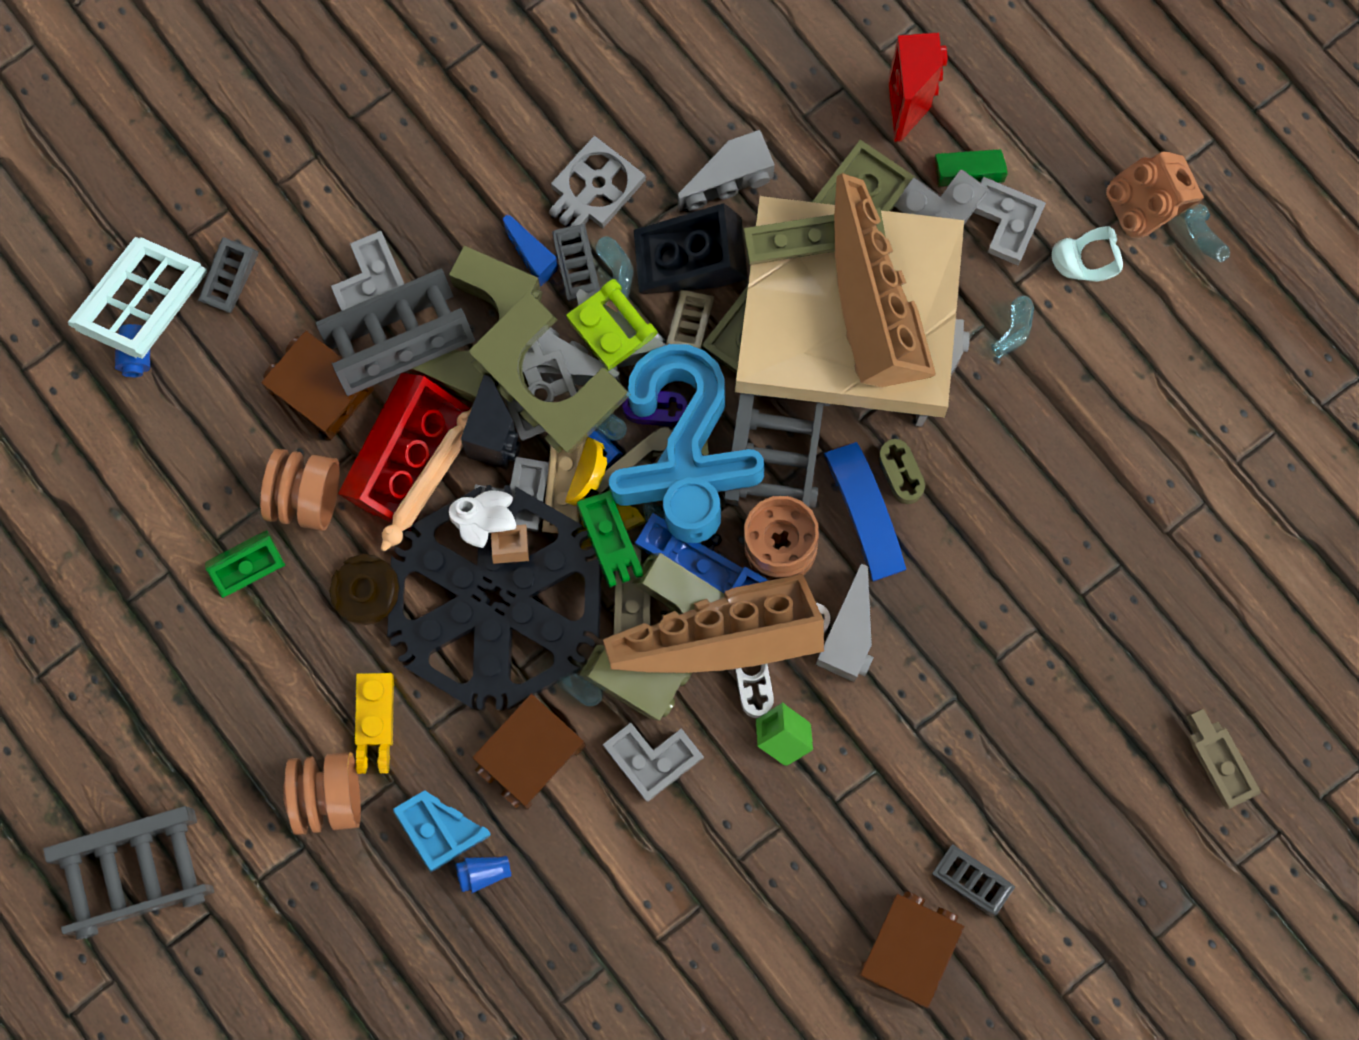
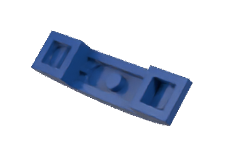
[824,442,906,582]
[635,513,770,593]

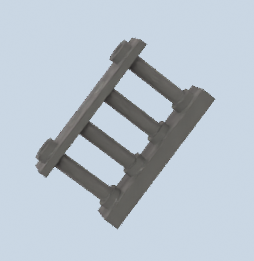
[315,268,475,396]
[724,393,830,508]
[43,806,215,940]

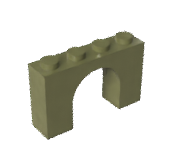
[406,246,543,403]
[469,291,631,453]
[579,553,724,721]

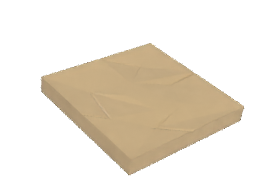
[735,196,964,418]

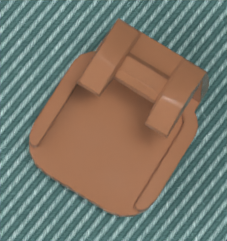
[1106,152,1204,238]

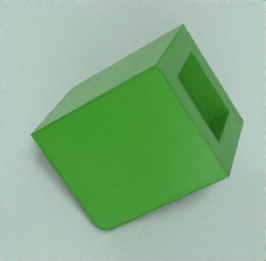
[756,702,813,766]

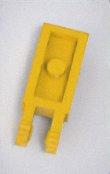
[355,673,394,774]

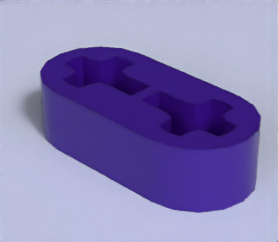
[623,391,688,426]

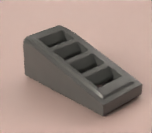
[552,224,600,302]
[199,237,259,313]
[932,844,1015,917]

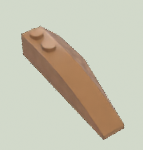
[834,173,936,387]
[603,574,824,673]

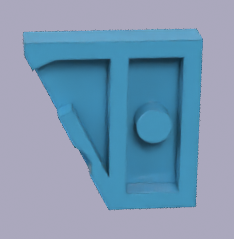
[393,790,491,873]

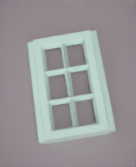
[68,237,207,359]

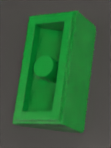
[935,149,1008,187]
[205,530,286,598]

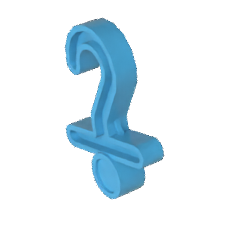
[609,344,764,543]

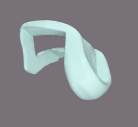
[1052,226,1123,282]

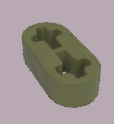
[878,439,925,504]

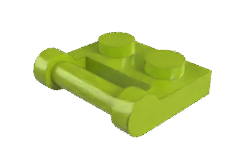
[566,279,658,372]

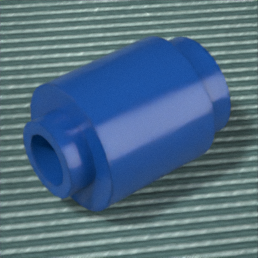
[115,324,150,378]

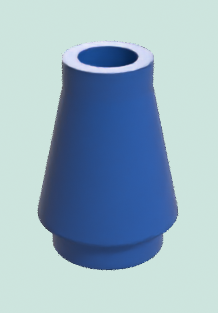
[456,855,511,894]

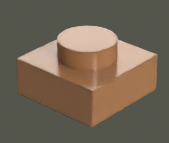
[491,524,529,564]

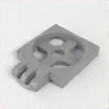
[549,136,646,228]
[497,340,578,441]

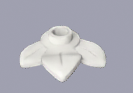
[449,491,516,548]

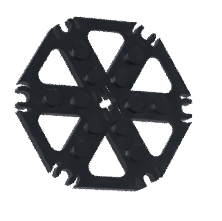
[387,485,602,711]

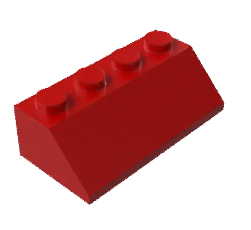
[338,373,471,531]

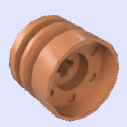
[260,448,340,531]
[744,496,819,580]
[284,752,361,835]

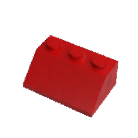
[888,33,947,142]

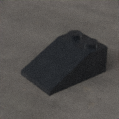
[634,203,748,294]

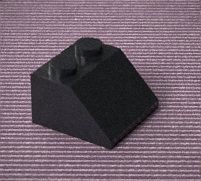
[460,375,521,470]

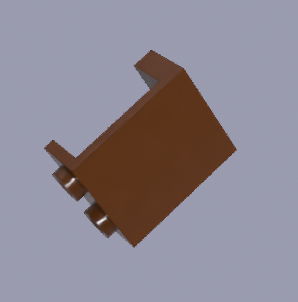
[261,330,375,441]
[472,693,586,809]
[858,891,965,1008]

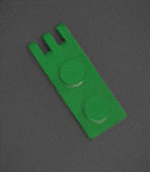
[577,491,644,588]

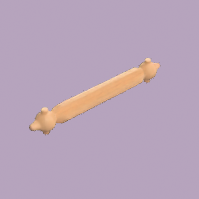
[381,408,472,551]

